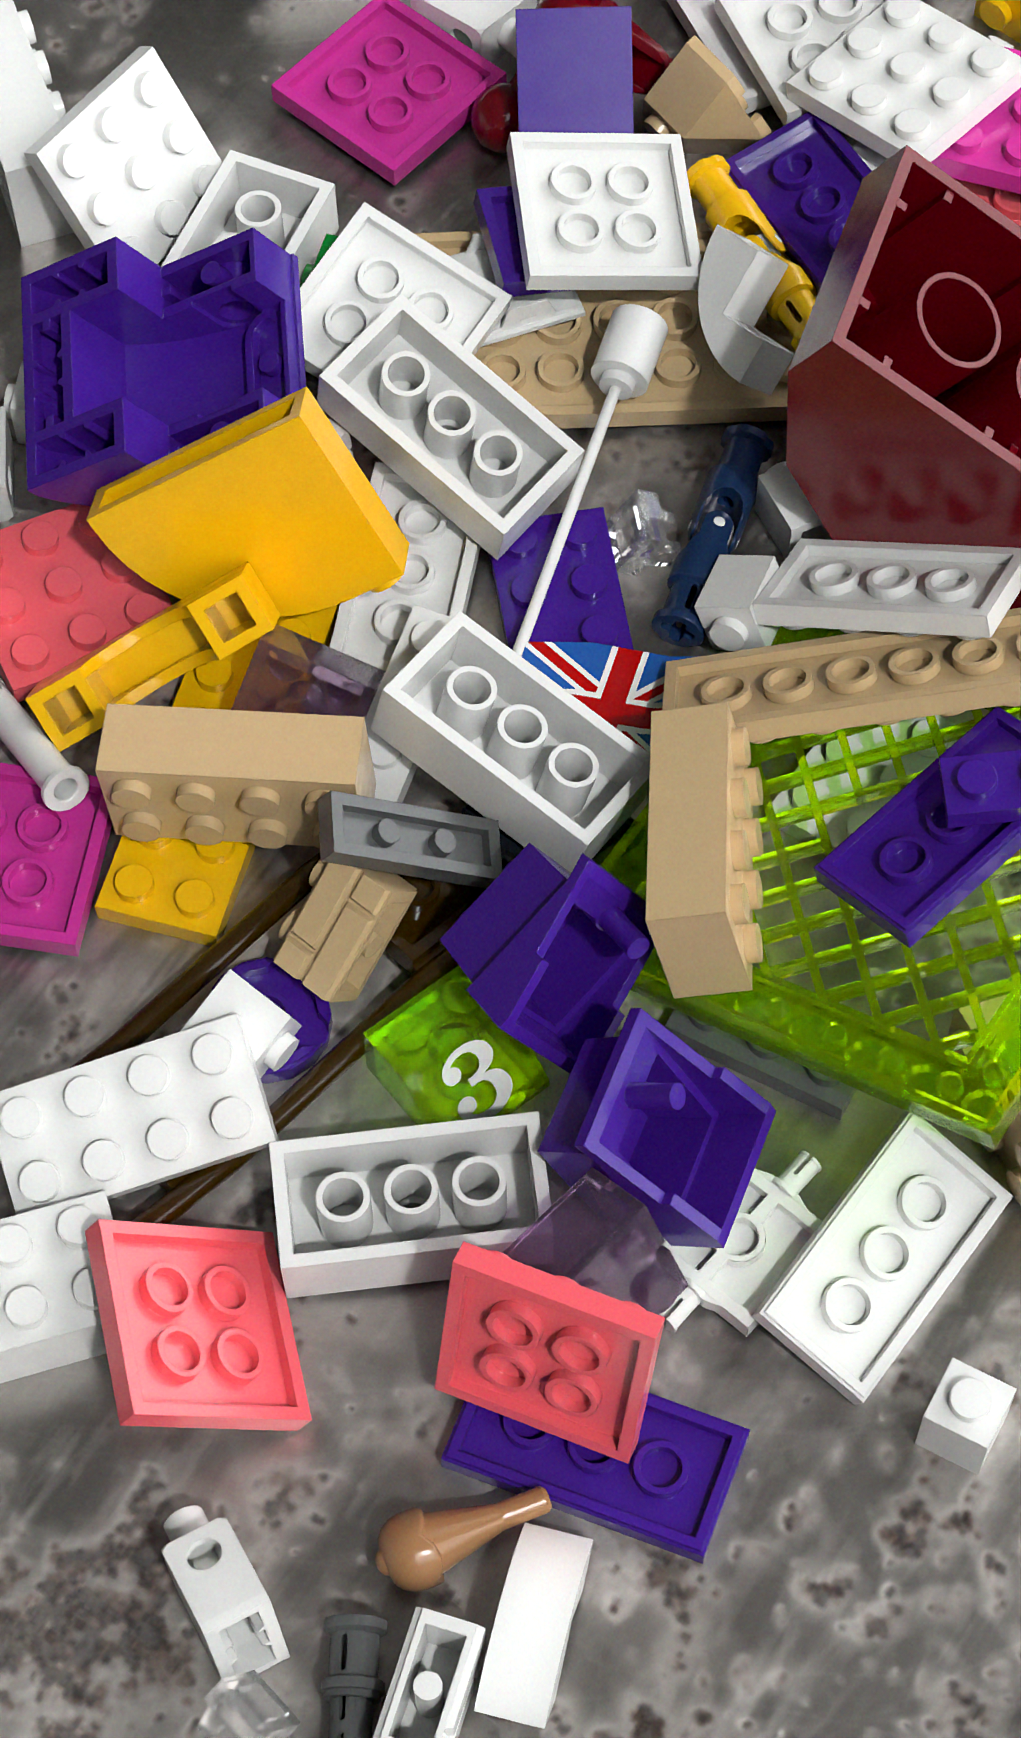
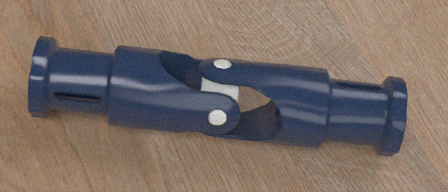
[652,424,774,647]

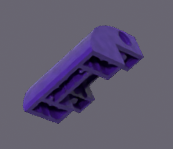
[21,228,306,506]

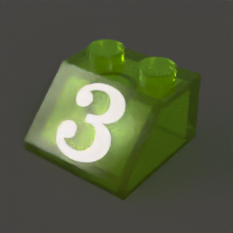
[363,966,550,1125]

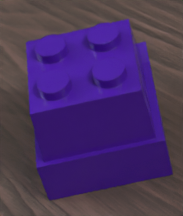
[440,842,655,1073]
[537,1008,776,1248]

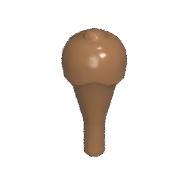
[375,1486,552,1592]

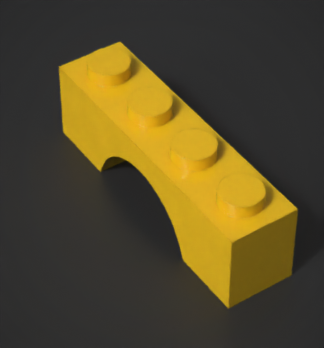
[25,561,281,752]

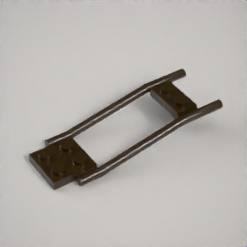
[70,852,486,1225]

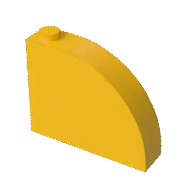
[86,386,409,617]

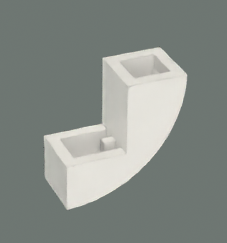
[698,224,794,395]
[474,1523,593,1729]

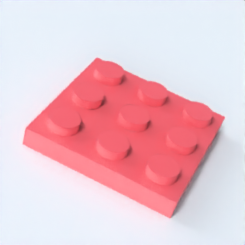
[0,504,173,702]
[85,1219,312,1431]
[434,1241,666,1464]

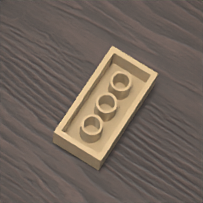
[645,702,763,999]
[95,703,376,849]

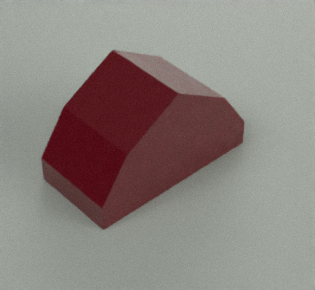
[786,145,1021,609]

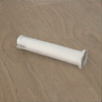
[0,678,90,812]

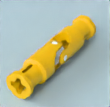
[687,155,816,352]

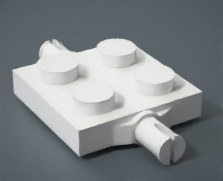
[642,1150,822,1337]

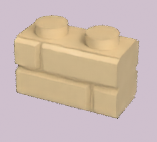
[273,859,417,1003]

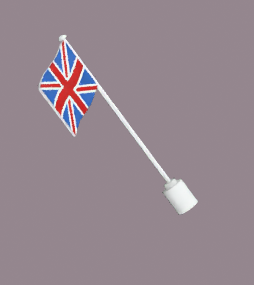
[512,304,698,753]

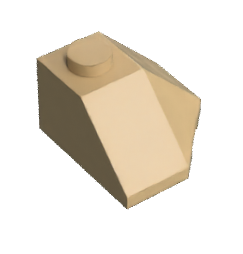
[642,35,772,154]

